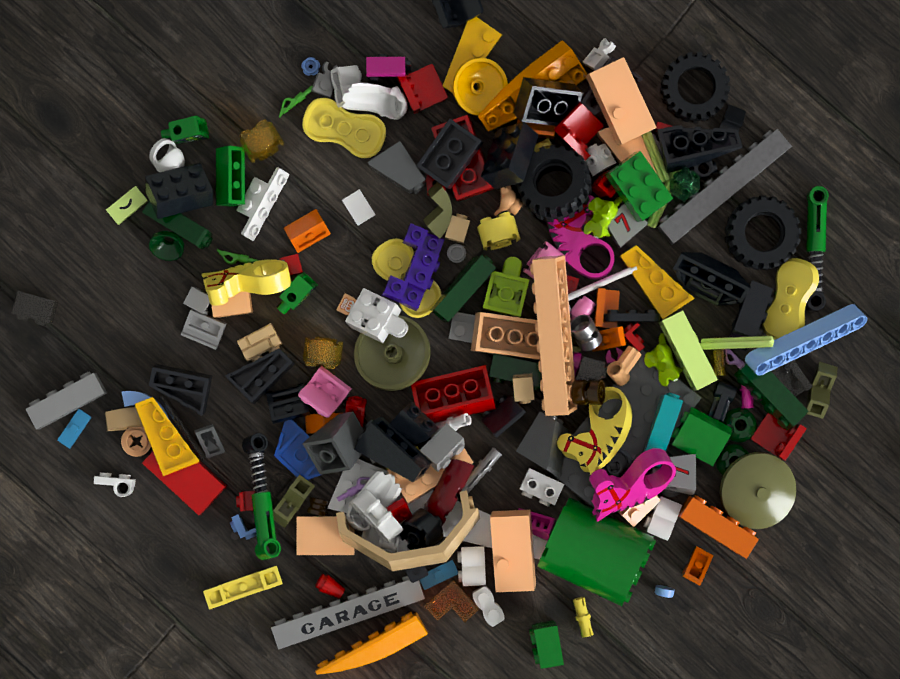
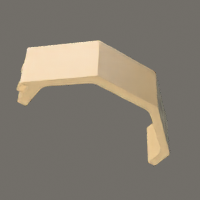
[336,491,480,571]

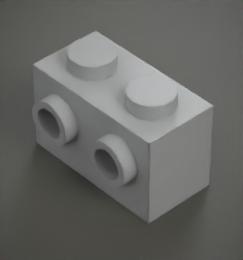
[420,423,465,472]

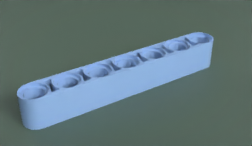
[745,304,867,375]

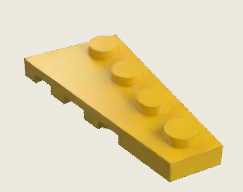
[443,17,502,94]

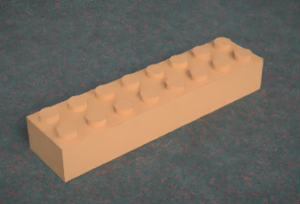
[530,255,577,416]

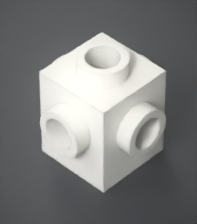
[585,143,616,176]

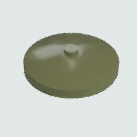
[354,315,431,391]
[720,452,796,529]

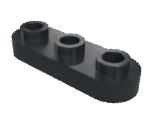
[603,310,660,322]

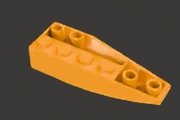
[478,40,587,131]
[315,612,428,675]

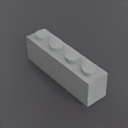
[26,371,107,429]

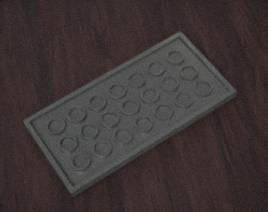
[550,350,701,508]

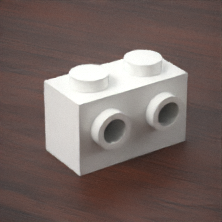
[519,468,564,507]

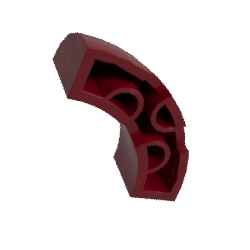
[424,459,474,526]

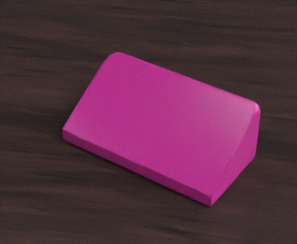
[366,57,405,77]

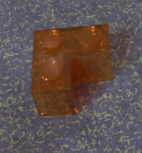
[424,579,479,622]

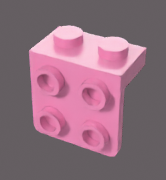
[298,365,352,418]

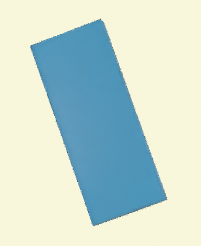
[57,409,92,449]
[420,560,458,590]

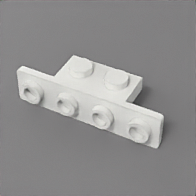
[236,167,289,241]

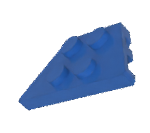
[274,419,323,480]

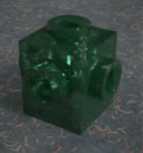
[670,167,700,202]

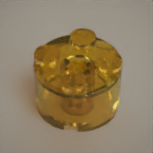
[239,119,284,163]
[303,337,343,369]

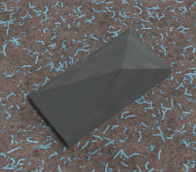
[195,424,225,458]

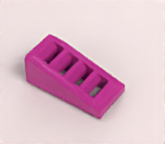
[518,508,555,540]

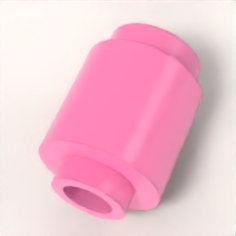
[570,296,596,320]

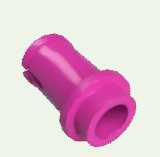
[739,385,754,408]

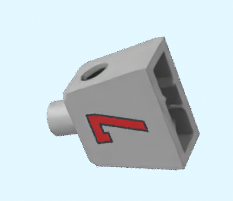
[608,204,648,249]
[651,454,696,495]

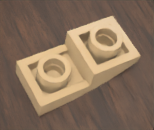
[105,407,143,431]

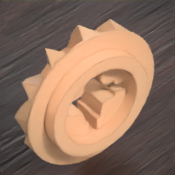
[121,427,151,457]

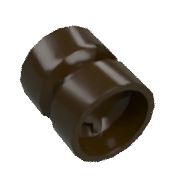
[571,380,605,405]

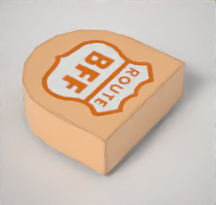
[336,293,356,315]

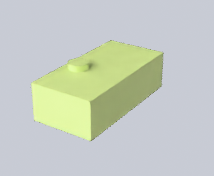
[658,311,718,391]

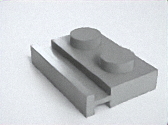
[181,309,227,350]
[449,312,475,343]

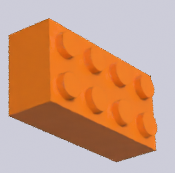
[678,495,759,559]

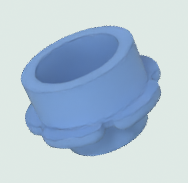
[301,57,320,76]

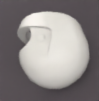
[149,138,185,172]

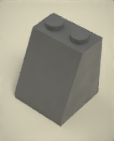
[368,141,426,195]
[303,412,364,475]
[516,412,568,478]

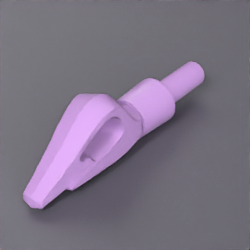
[724,349,745,369]
[337,477,370,502]

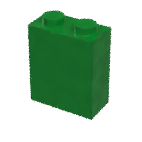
[671,407,732,466]

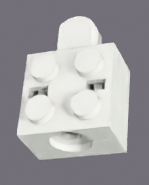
[345,288,408,343]

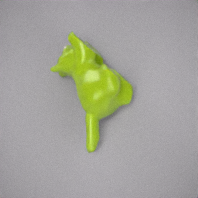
[584,197,622,239]
[644,333,683,387]

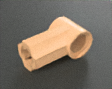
[606,346,642,386]

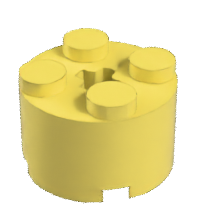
[477,212,521,250]

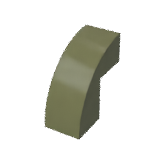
[423,182,452,239]
[805,362,838,419]
[273,475,315,528]

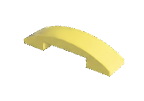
[203,566,283,609]

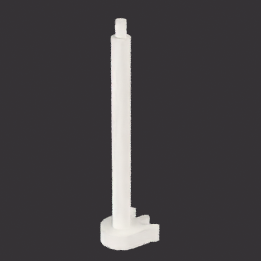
[568,266,638,311]

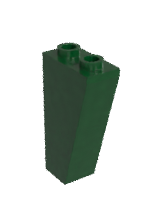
[142,201,213,250]
[430,255,496,322]

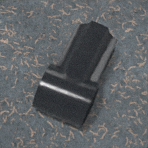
[708,380,737,422]

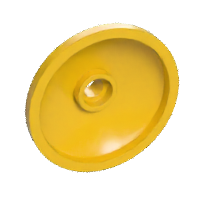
[453,58,508,116]

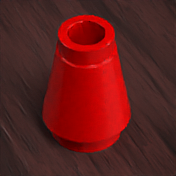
[315,574,345,599]

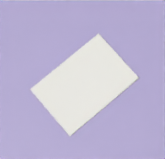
[342,189,375,226]

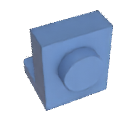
[230,514,256,540]

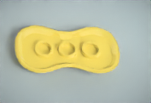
[302,98,386,158]
[372,238,442,318]
[762,258,819,340]

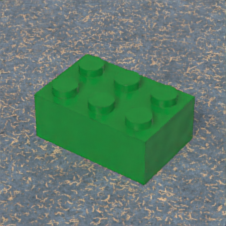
[604,151,673,222]
[529,620,564,669]

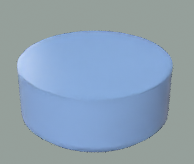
[654,585,675,598]

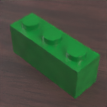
[216,146,245,207]

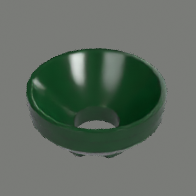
[149,231,184,261]
[722,408,756,443]
[716,444,749,475]

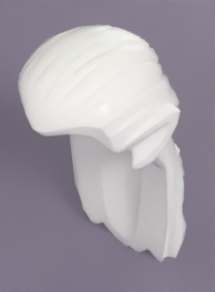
[342,82,408,120]
[346,471,402,531]

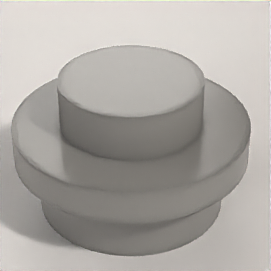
[447,244,466,263]

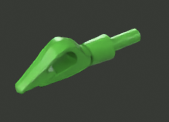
[279,86,313,118]
[217,249,259,265]

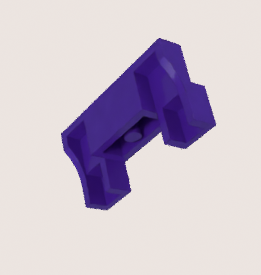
[382,223,444,311]

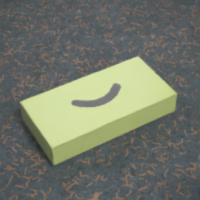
[106,186,148,225]

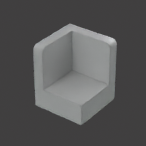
[183,287,210,315]

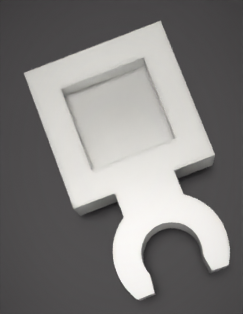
[583,38,616,71]

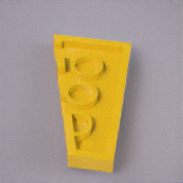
[620,245,695,320]
[135,397,200,476]

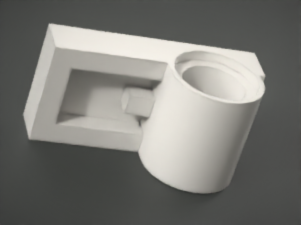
[94,472,136,497]

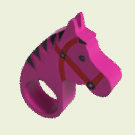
[547,195,614,280]
[589,448,676,522]

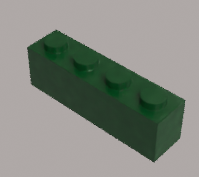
[489,354,542,392]
[734,363,809,430]

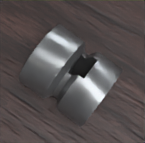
[570,315,602,351]

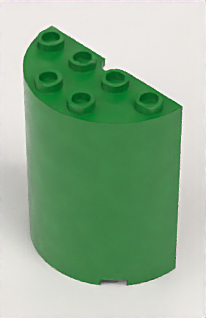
[537,497,657,606]

